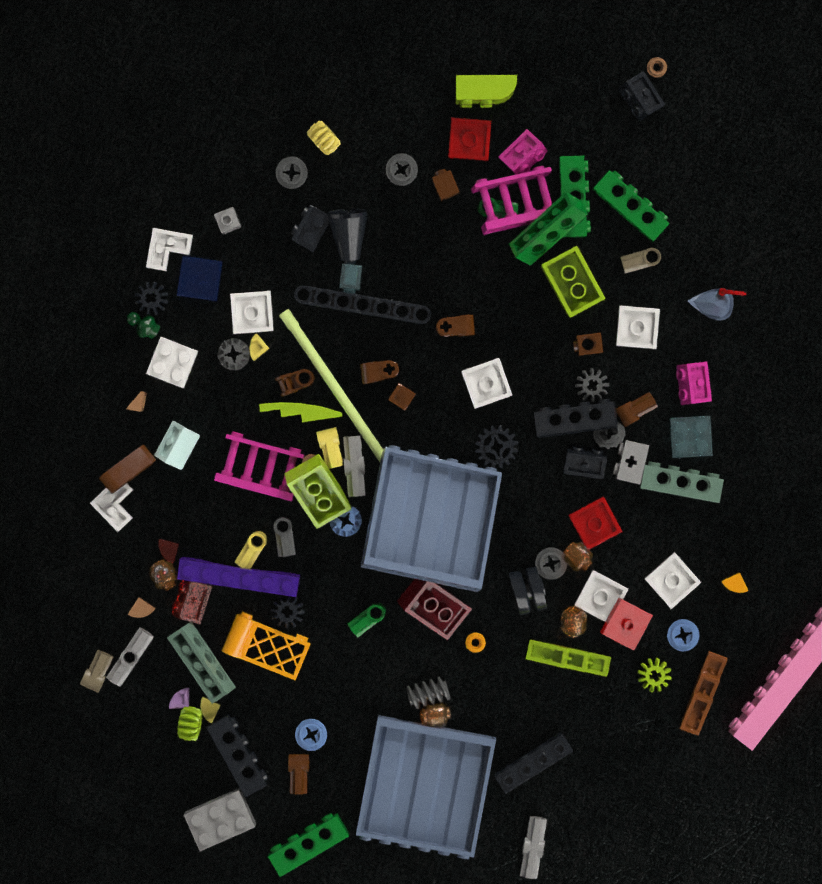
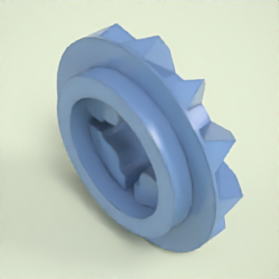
[330,505,362,537]
[667,619,699,651]
[295,719,327,751]

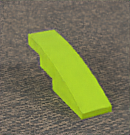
[259,402,343,422]
[526,640,611,677]

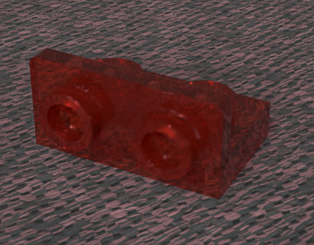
[172,580,212,624]

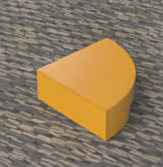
[721,573,748,593]

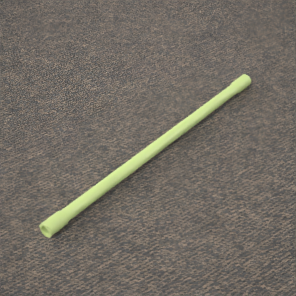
[279,309,383,462]

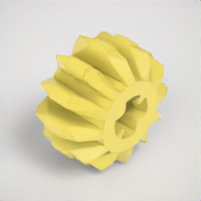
[307,121,340,155]

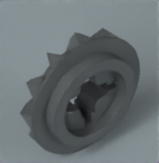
[386,154,418,186]
[276,157,308,189]
[218,338,250,370]
[593,422,626,450]
[535,548,567,579]

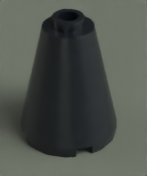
[327,209,367,264]

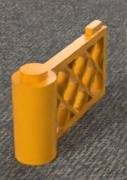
[222,612,311,680]

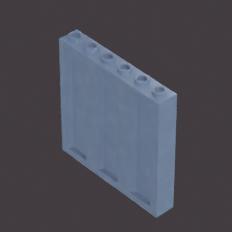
[361,446,502,592]
[356,715,496,859]

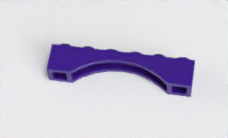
[177,557,300,597]

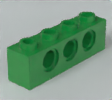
[559,156,591,238]
[593,170,669,242]
[509,192,588,266]
[268,813,349,877]

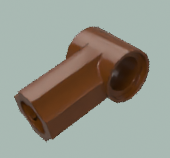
[616,392,658,427]
[288,754,309,794]

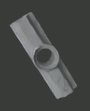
[343,436,365,497]
[106,627,154,687]
[520,816,547,879]

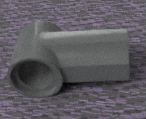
[274,516,296,557]

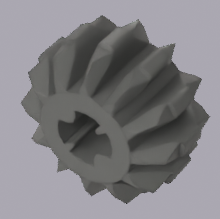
[575,368,609,402]

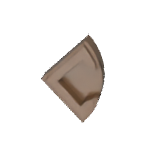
[128,597,156,618]

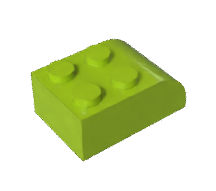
[456,75,517,108]
[541,246,605,318]
[284,454,351,529]

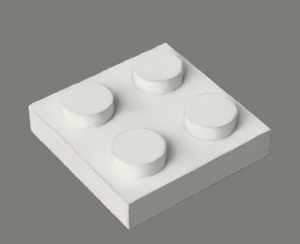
[230,291,274,334]
[616,306,660,349]
[146,337,198,388]
[461,358,512,409]
[644,552,701,609]
[574,570,628,622]

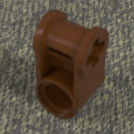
[436,315,475,337]
[360,360,399,384]
[275,369,315,397]

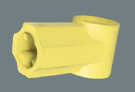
[316,427,343,469]
[235,531,267,569]

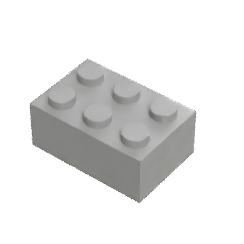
[184,788,256,851]

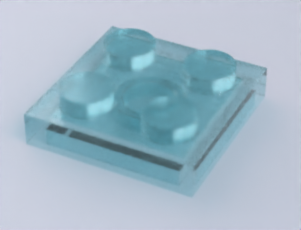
[670,416,713,458]

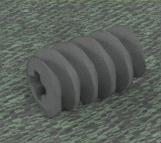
[406,677,450,709]

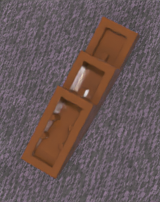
[680,651,727,735]

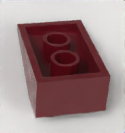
[397,579,472,640]

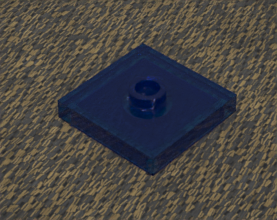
[177,256,223,301]

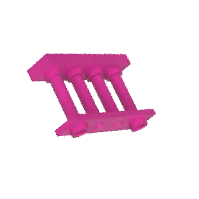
[471,166,552,235]
[214,431,305,501]

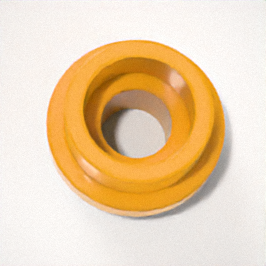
[466,633,486,653]

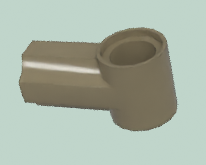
[620,248,661,274]
[80,650,113,693]

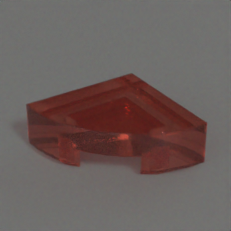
[159,539,179,563]

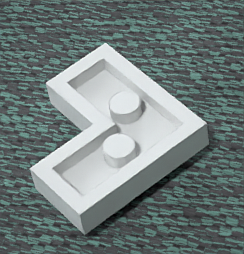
[146,228,193,271]
[90,483,133,532]

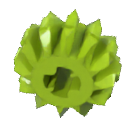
[637,658,672,692]
[177,706,203,741]

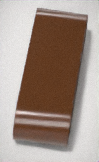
[99,445,156,494]

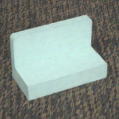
[154,421,200,470]

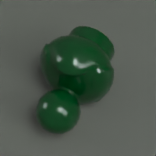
[127,312,160,339]

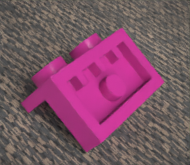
[499,129,547,175]
[676,362,712,405]

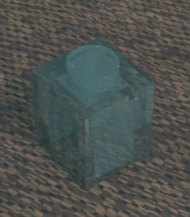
[339,264,362,294]

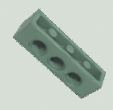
[639,461,724,503]
[167,622,236,704]

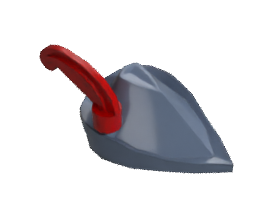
[688,288,746,320]

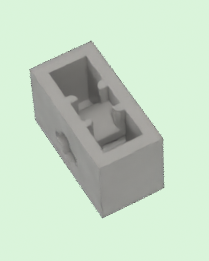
[613,440,649,484]

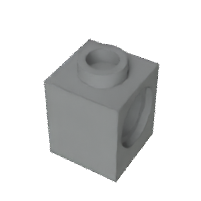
[214,207,241,235]

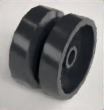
[509,566,547,616]

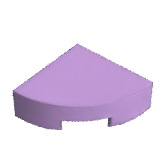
[169,688,189,709]

